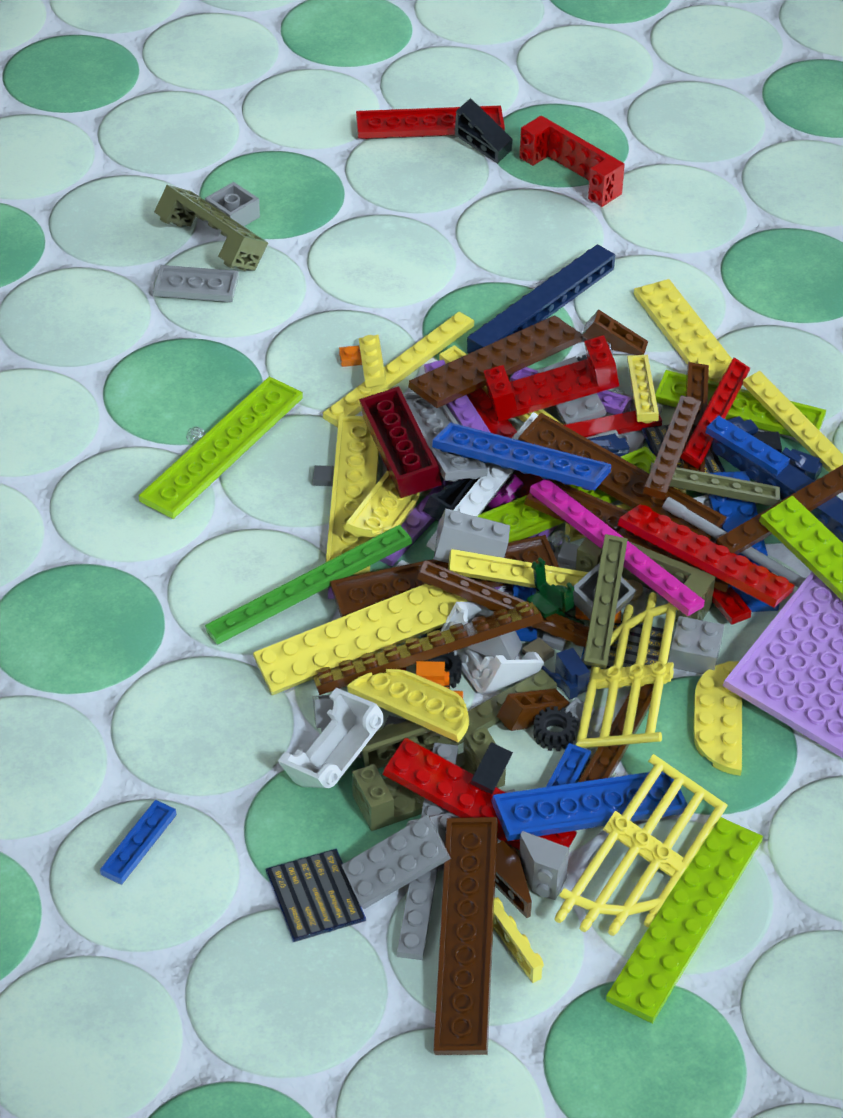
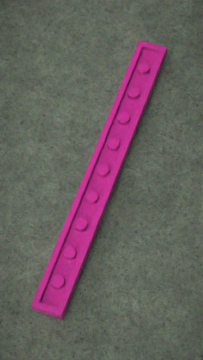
[530,479,705,616]

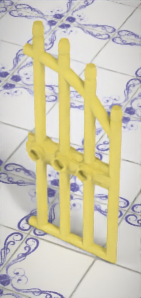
[576,592,679,748]
[555,754,728,936]

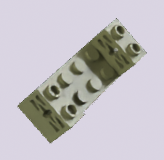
[154,185,268,271]
[575,537,716,622]
[352,727,506,831]

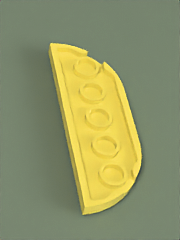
[344,470,420,537]
[693,661,742,776]
[347,669,469,742]

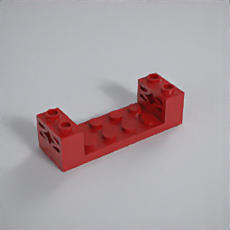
[519,115,625,207]
[483,335,619,422]

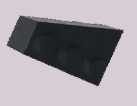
[455,98,513,164]
[423,477,480,521]

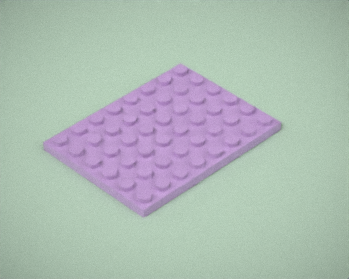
[723,572,843,758]

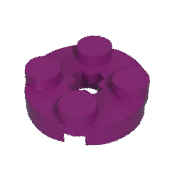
[486,474,524,510]

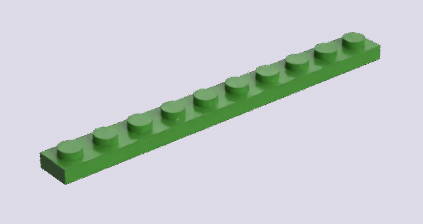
[205,525,412,645]

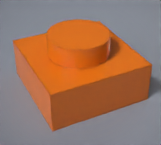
[339,346,362,367]

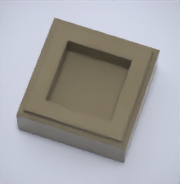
[522,637,555,662]

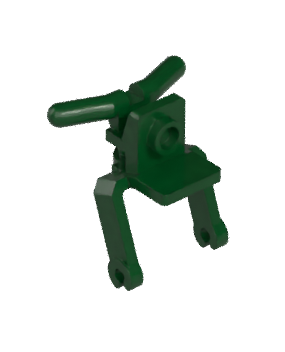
[526,557,585,625]

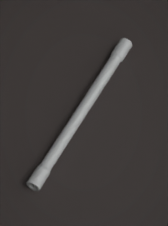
[662,497,806,588]

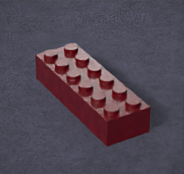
[359,386,442,498]

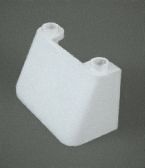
[441,602,544,693]
[278,688,383,788]

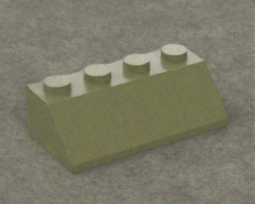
[359,720,457,769]

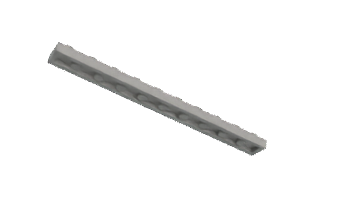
[397,743,458,960]

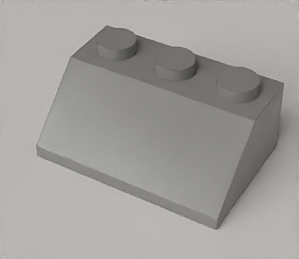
[434,509,510,563]

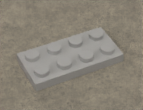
[153,265,239,302]
[537,356,606,424]
[342,815,451,909]

